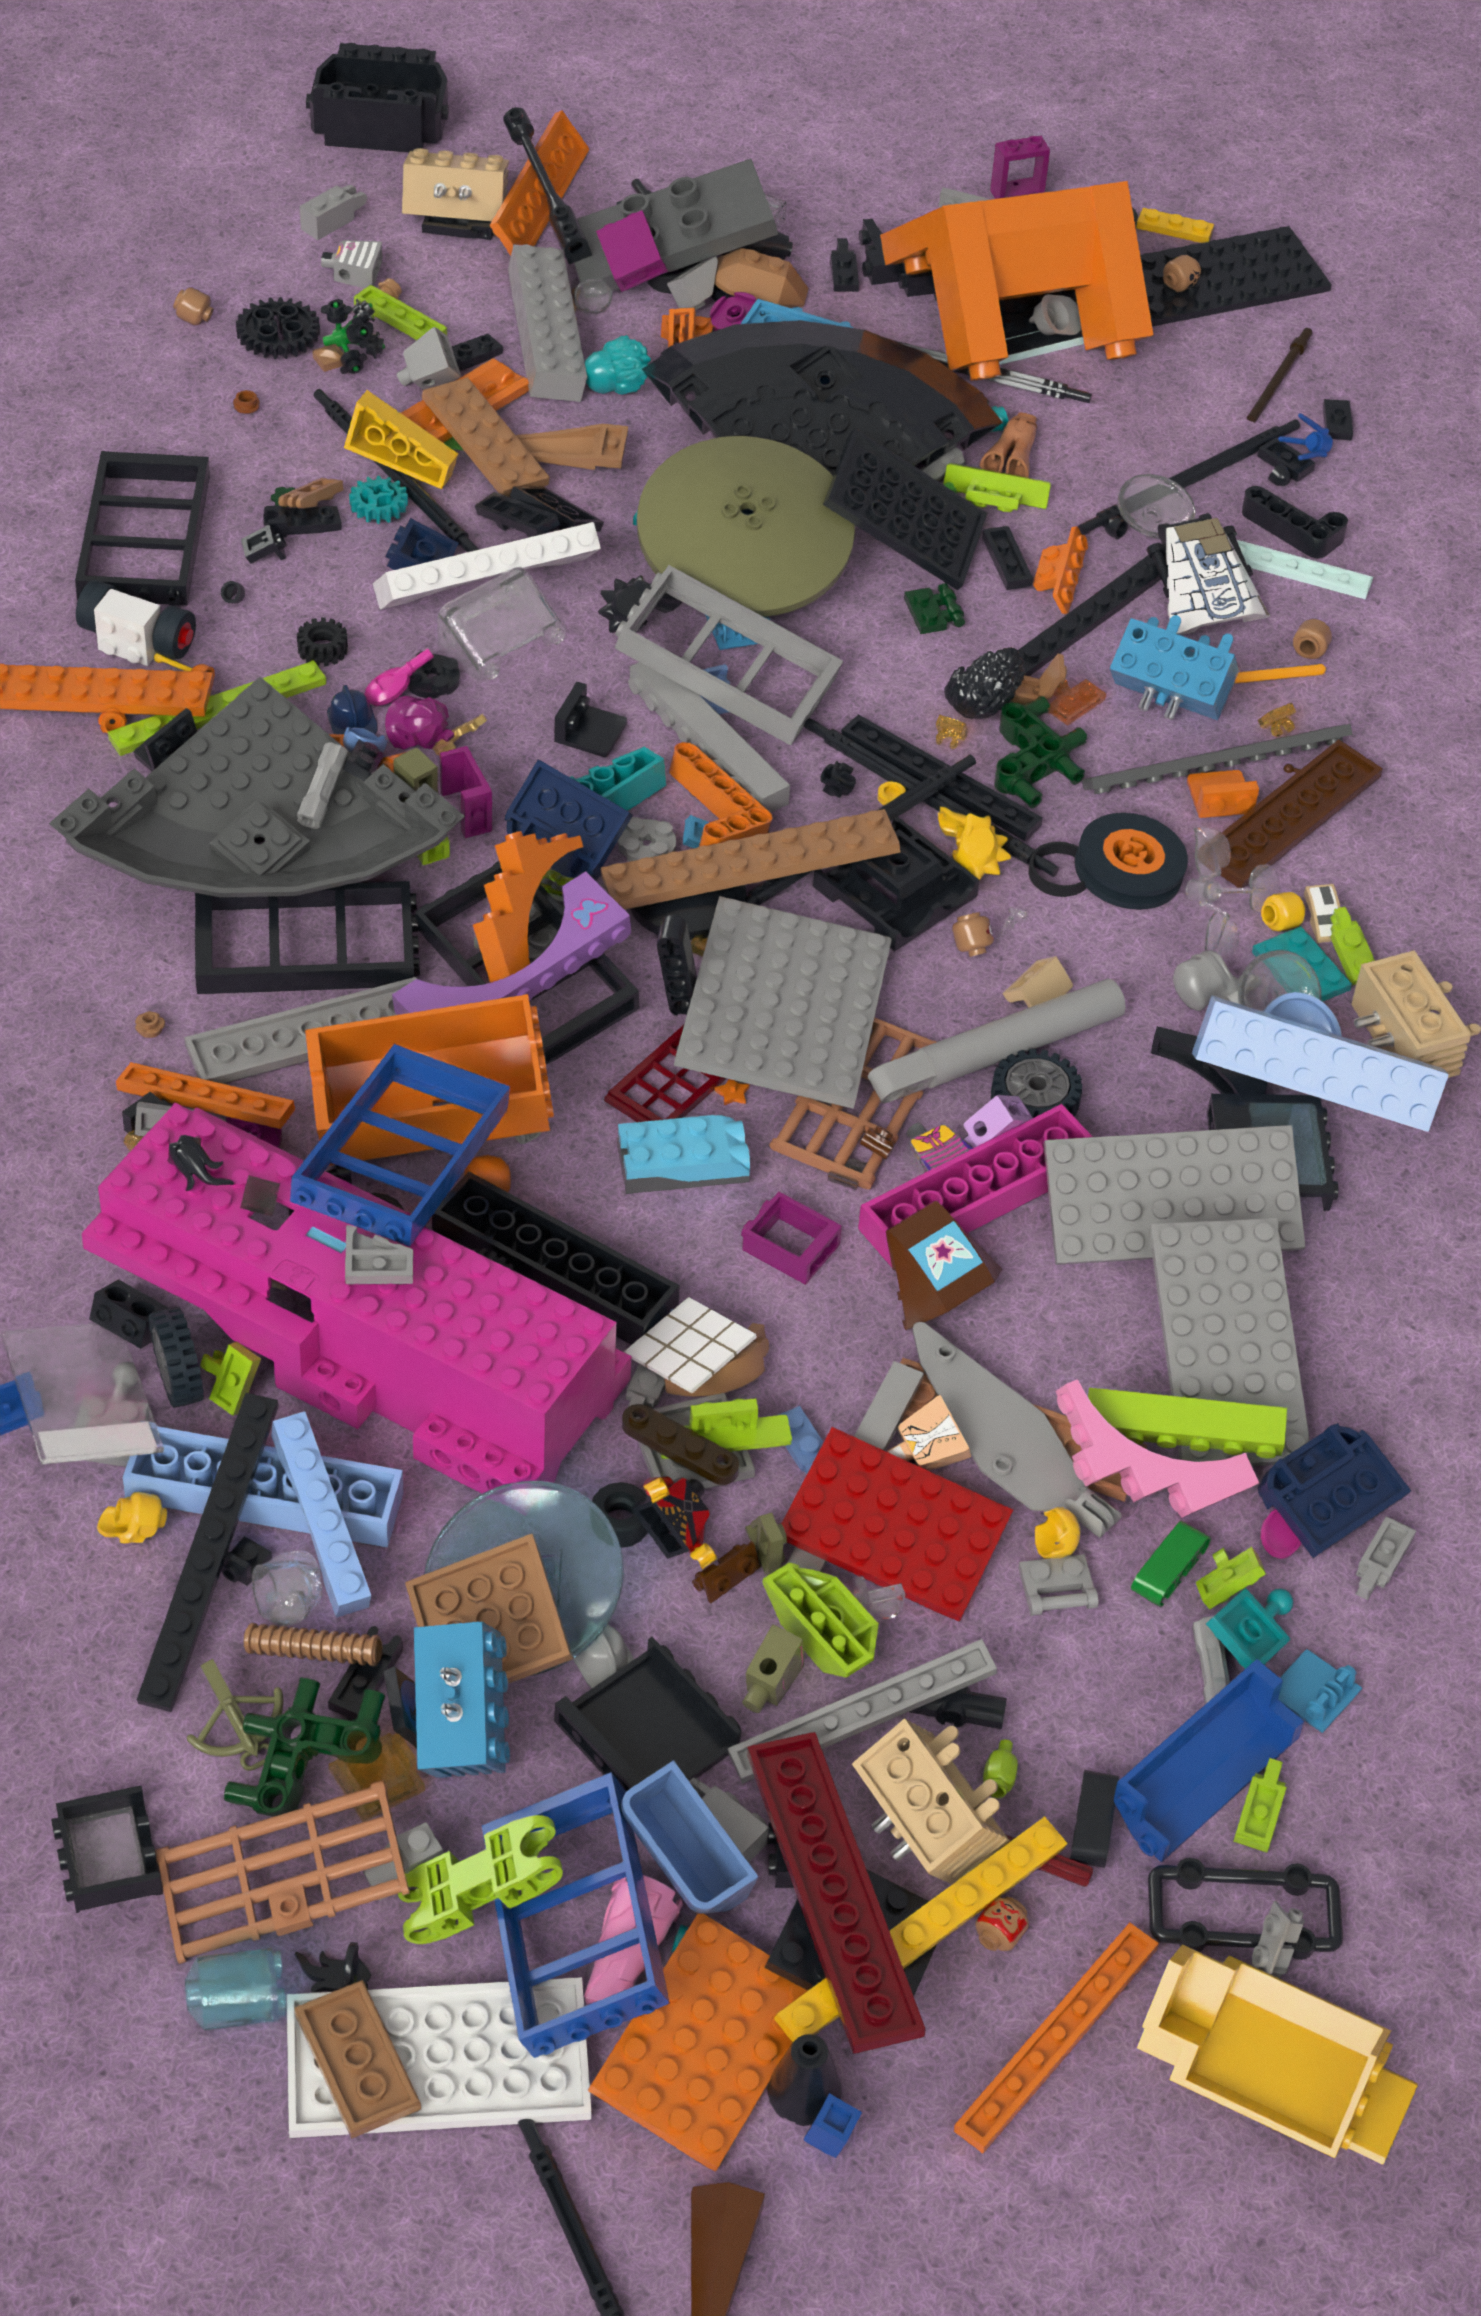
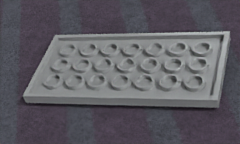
[1043,1125,1305,1265]
[1149,1218,1310,1466]

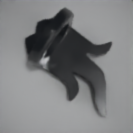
[167,1135,234,1191]
[295,1942,371,1993]

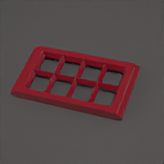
[604,1025,727,1122]

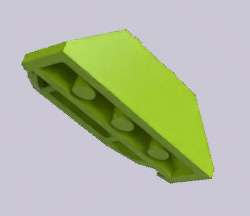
[762,1562,879,1678]

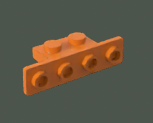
[1033,526,1088,614]

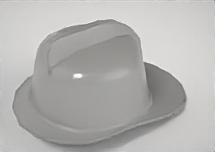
[1029,294,1081,335]
[571,1621,634,1688]

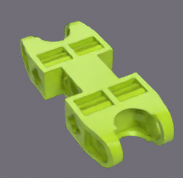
[398,1815,563,1944]

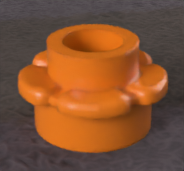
[98,708,127,734]

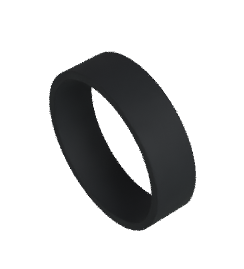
[1028,842,1086,897]

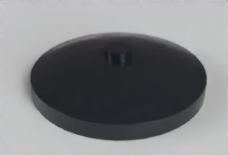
[630,885,746,940]

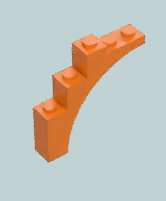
[473,831,583,983]

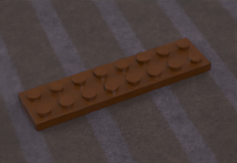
[1197,739,1383,890]

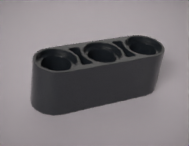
[1070,1769,1119,1868]

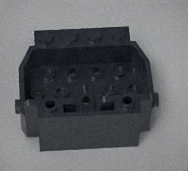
[306,43,449,153]

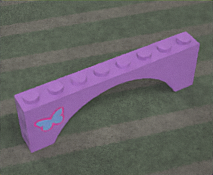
[392,871,631,1015]

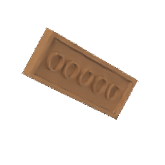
[422,377,550,497]

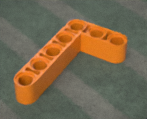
[669,742,772,846]

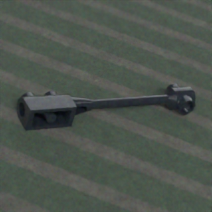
[503,107,592,265]

